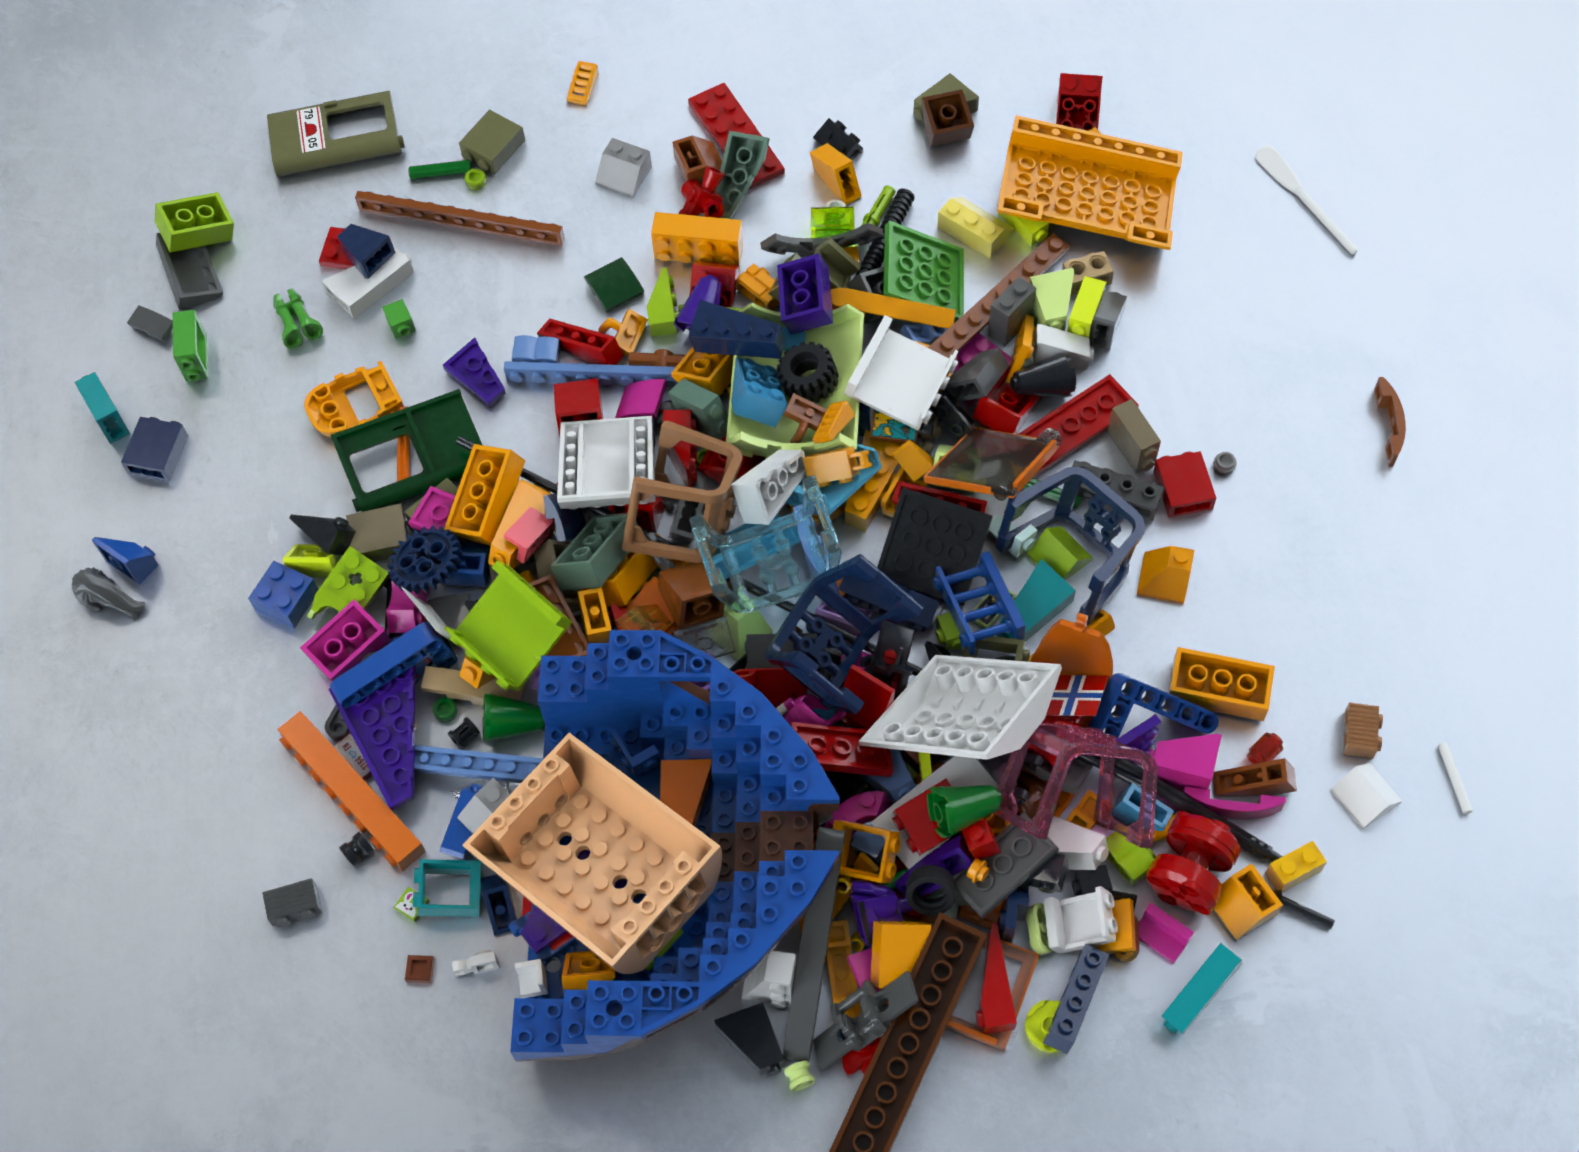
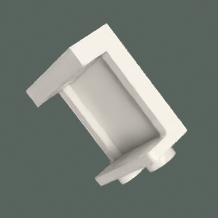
[1043,886,1118,954]

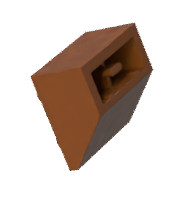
[672,135,722,185]

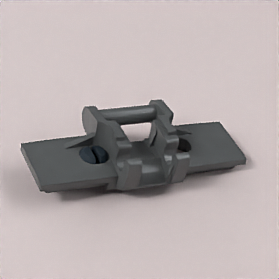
[813,971,919,1070]

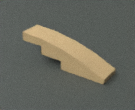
[421,666,524,706]

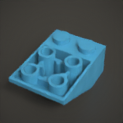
[731,357,787,428]

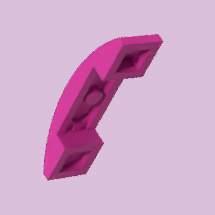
[1183,787,1286,820]

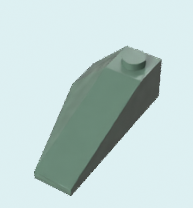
[716,131,770,219]

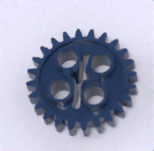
[387,525,463,595]

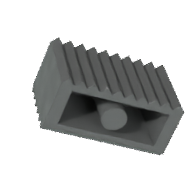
[262,878,322,927]

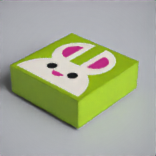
[393,887,430,922]

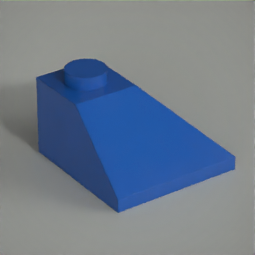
[92,537,158,585]

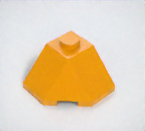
[561,951,616,994]

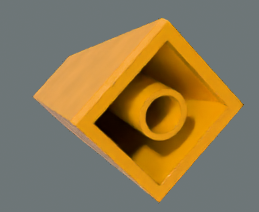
[488,479,555,569]

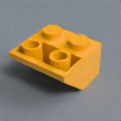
[1213,863,1283,941]

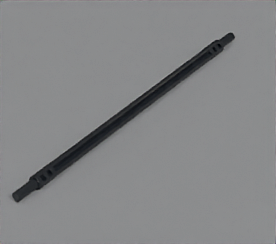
[1081,734,1283,862]

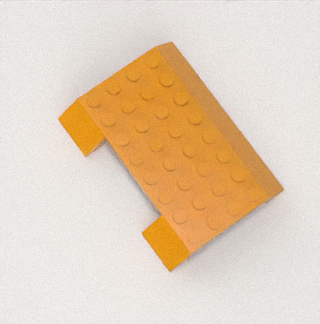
[996,115,1183,250]

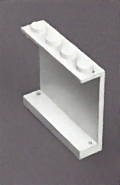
[844,315,959,430]

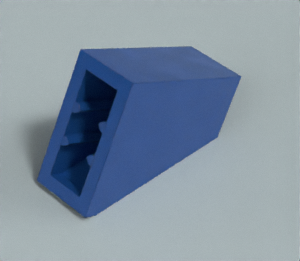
[439,784,483,859]

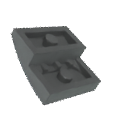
[425,592,471,641]

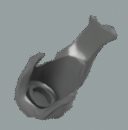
[71,567,146,621]

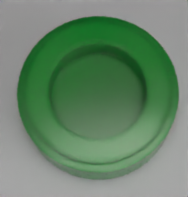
[432,697,458,723]

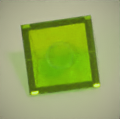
[811,207,855,238]

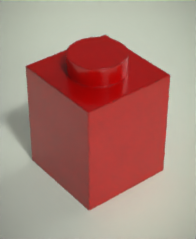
[962,819,1001,860]

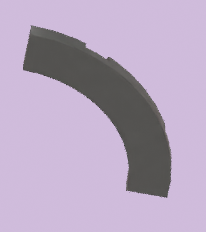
[760,223,883,256]

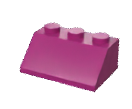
[300,600,391,682]

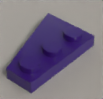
[443,337,506,407]
[1116,714,1162,763]

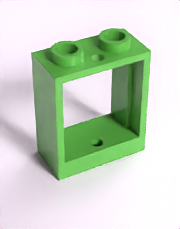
[172,310,208,381]

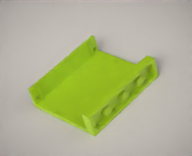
[444,560,572,691]

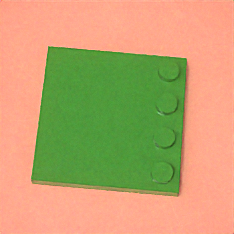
[884,221,964,322]

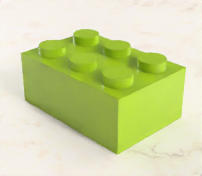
[154,192,234,252]

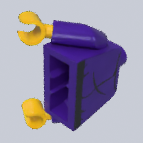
[837,875,913,952]

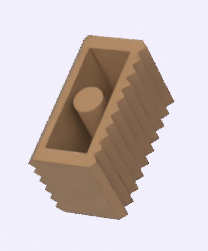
[1343,702,1383,759]

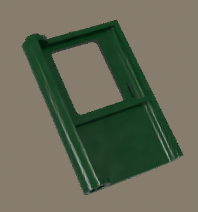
[330,389,482,512]

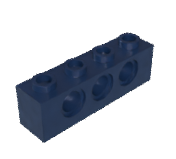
[1043,943,1109,1054]

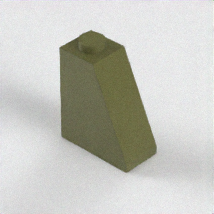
[913,73,979,122]

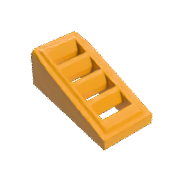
[566,61,599,106]
[812,401,855,444]

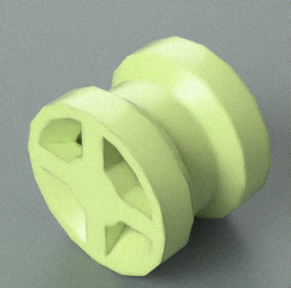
[784,1060,815,1092]

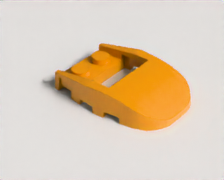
[304,361,404,437]

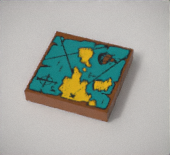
[870,409,917,444]

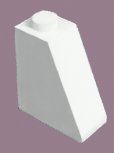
[1034,324,1094,369]
[1042,816,1109,870]

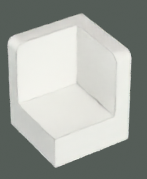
[515,959,548,998]

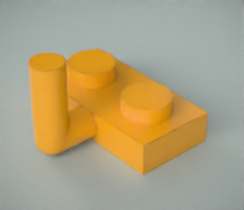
[598,308,648,357]

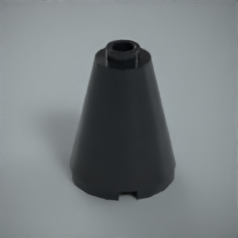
[1010,352,1076,398]

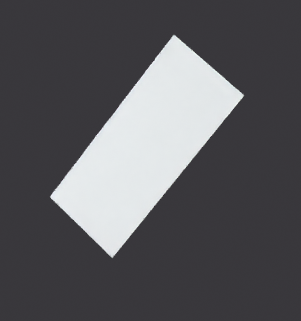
[871,756,1017,869]

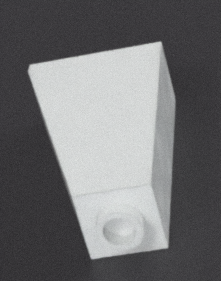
[322,248,414,319]

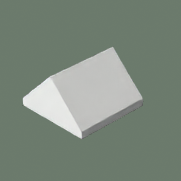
[1331,763,1402,829]

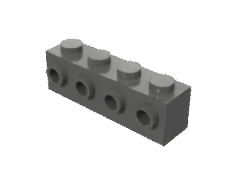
[1072,460,1164,521]

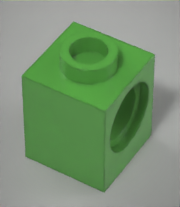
[382,299,416,339]

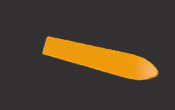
[831,288,956,329]

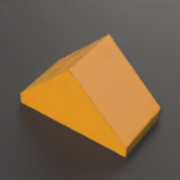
[892,439,934,482]

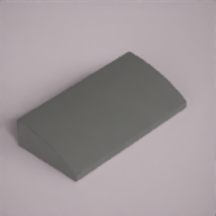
[156,233,223,309]

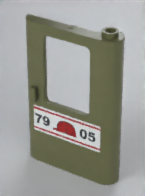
[267,90,405,177]

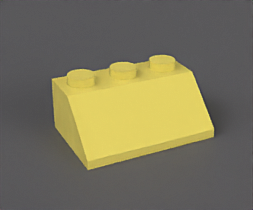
[937,197,1015,259]

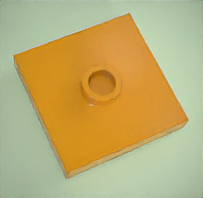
[1094,898,1136,954]

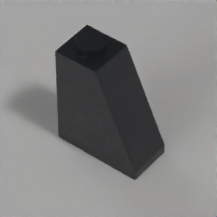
[714,1002,785,1076]

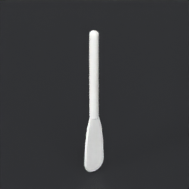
[1256,146,1358,255]

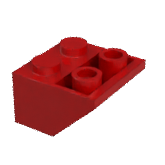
[689,260,740,307]

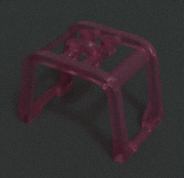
[994,723,1158,848]

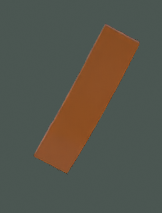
[1374,377,1406,467]

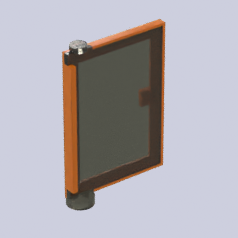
[924,427,1062,501]

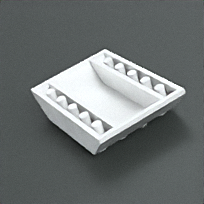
[557,416,655,509]

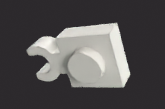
[452,950,499,977]

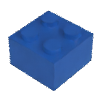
[248,560,319,629]

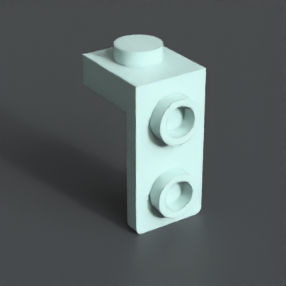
[988,515,1038,558]

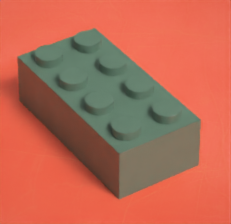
[550,513,638,591]

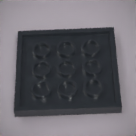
[877,487,993,606]

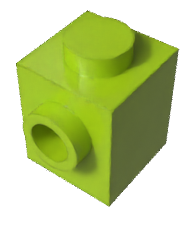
[935,612,963,650]

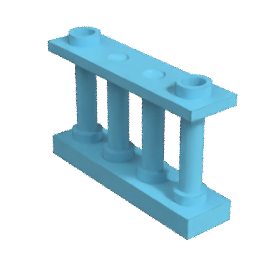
[695,513,801,581]

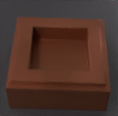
[405,955,435,983]

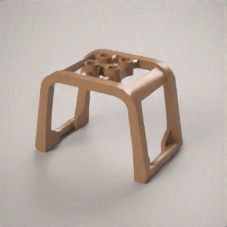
[622,421,742,563]

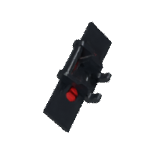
[859,619,915,701]

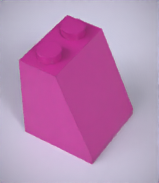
[1144,734,1222,792]

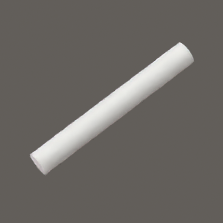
[1438,742,1473,814]

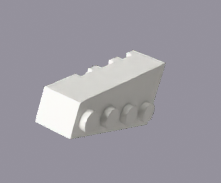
[731,450,806,525]

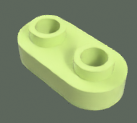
[1026,903,1053,955]

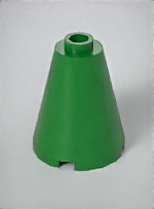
[482,693,545,742]
[927,785,1002,838]

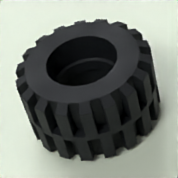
[777,342,839,403]

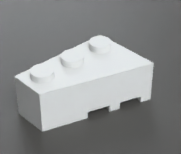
[741,950,796,1009]

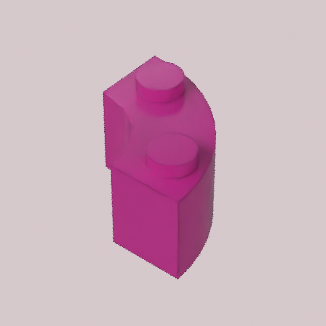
[386,581,431,633]
[824,791,893,844]

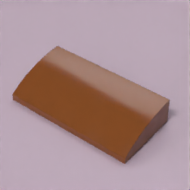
[529,575,588,665]

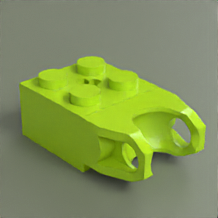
[307,546,391,620]

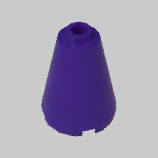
[674,275,721,332]

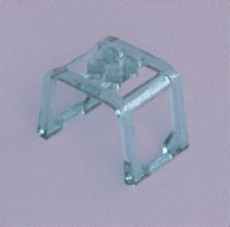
[689,475,842,613]

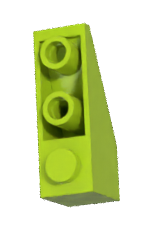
[647,267,679,337]

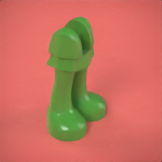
[273,288,323,348]

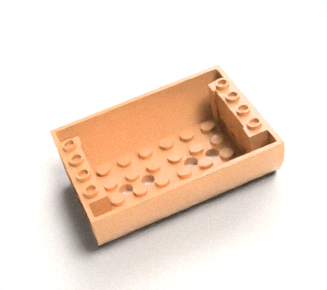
[462,733,722,974]

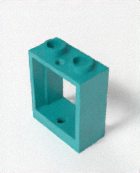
[74,372,130,444]
[413,859,481,917]

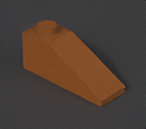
[1213,758,1297,797]

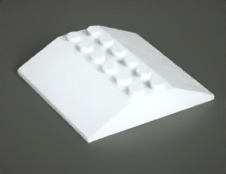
[859,655,1062,760]

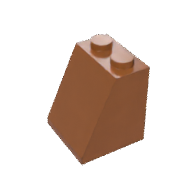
[658,562,727,630]

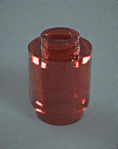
[1246,732,1283,764]

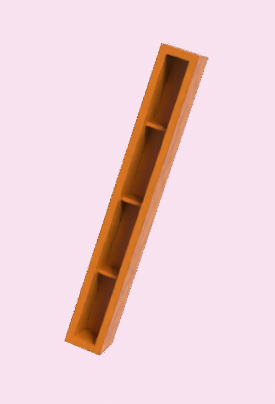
[277,711,426,871]

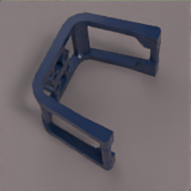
[995,467,1145,626]
[765,554,924,714]

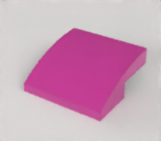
[615,379,667,419]

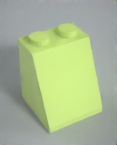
[1029,268,1074,331]

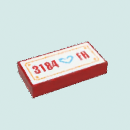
[333,732,372,781]

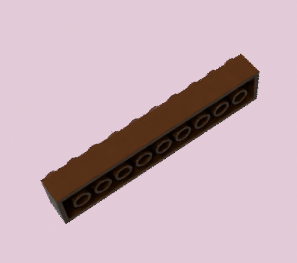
[829,912,987,1152]

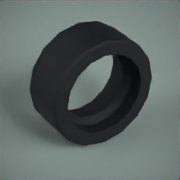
[906,865,956,916]

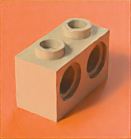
[1062,251,1114,296]

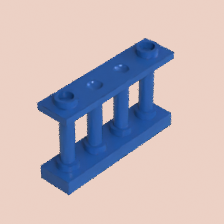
[933,551,1026,656]

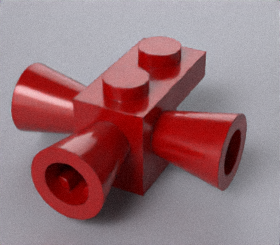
[679,166,725,218]

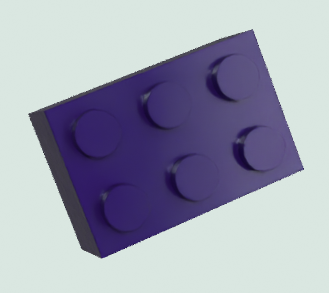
[777,253,833,335]

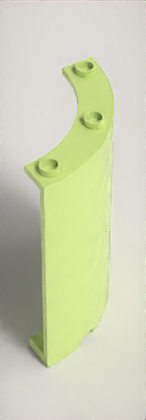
[726,303,864,459]

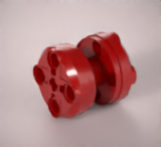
[1146,811,1241,915]

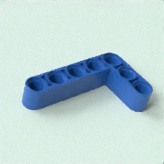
[330,621,458,708]
[1088,673,1219,746]

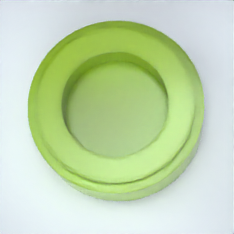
[464,168,487,190]

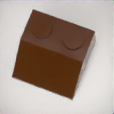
[922,89,974,147]

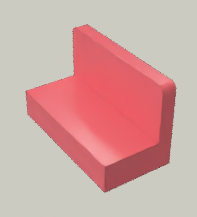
[504,507,554,564]

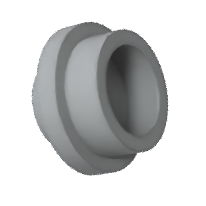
[1213,452,1237,474]

